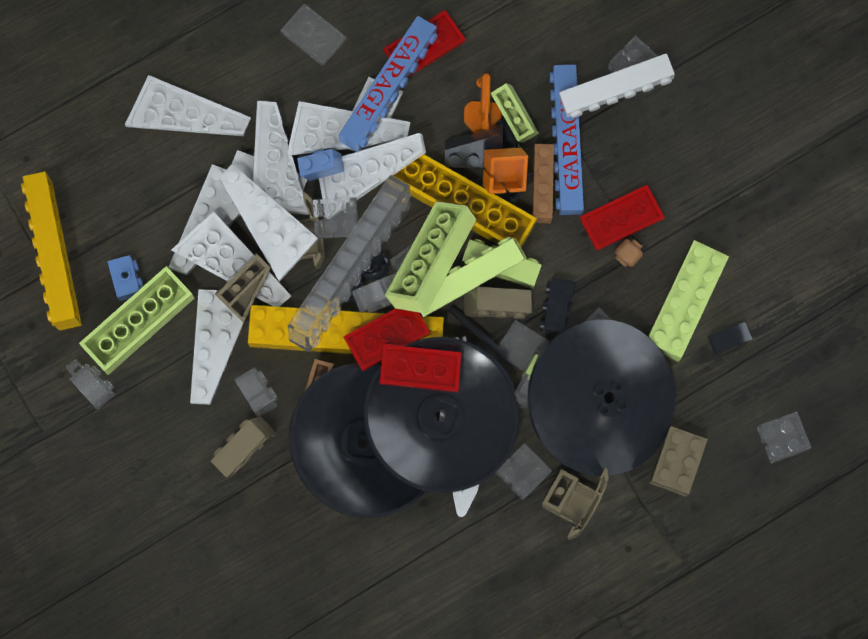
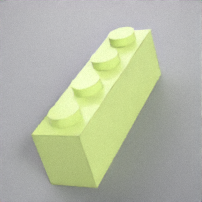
[461,239,542,290]

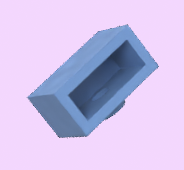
[298,149,344,181]
[107,255,143,301]

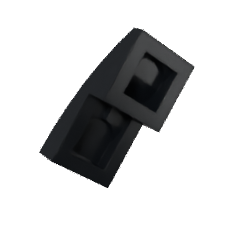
[708,322,753,354]

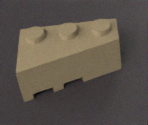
[464,287,532,319]
[211,417,277,478]

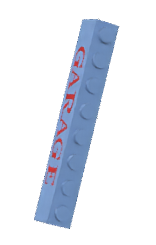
[339,16,438,152]
[549,65,584,215]

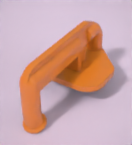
[464,73,501,134]

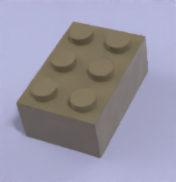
[649,426,708,497]

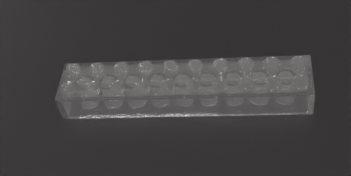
[288,175,411,352]

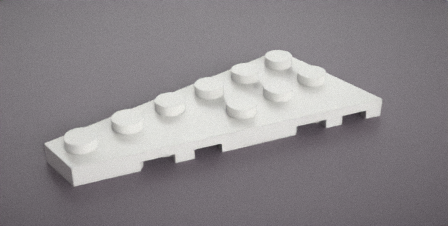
[125,75,252,136]
[253,101,309,215]
[287,101,410,156]
[319,133,426,219]
[169,164,240,275]
[219,164,318,282]
[172,211,291,307]
[190,289,250,405]

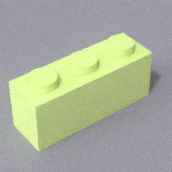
[491,83,539,143]

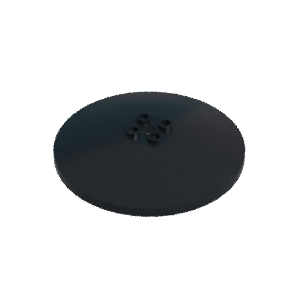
[527,320,675,476]
[364,337,520,493]
[289,363,439,519]

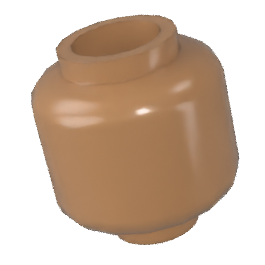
[615,239,643,267]

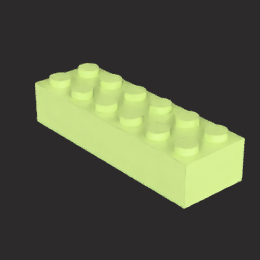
[385,202,476,314]
[421,237,527,317]
[648,240,729,362]
[79,266,195,375]

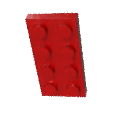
[383,10,466,78]
[579,185,665,252]
[343,308,430,371]
[379,344,461,392]

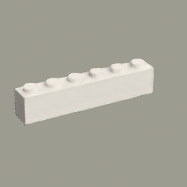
[559,53,675,118]

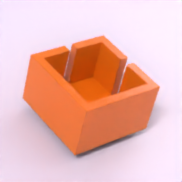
[483,148,528,194]

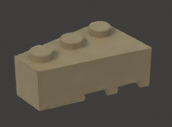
[215,253,270,322]

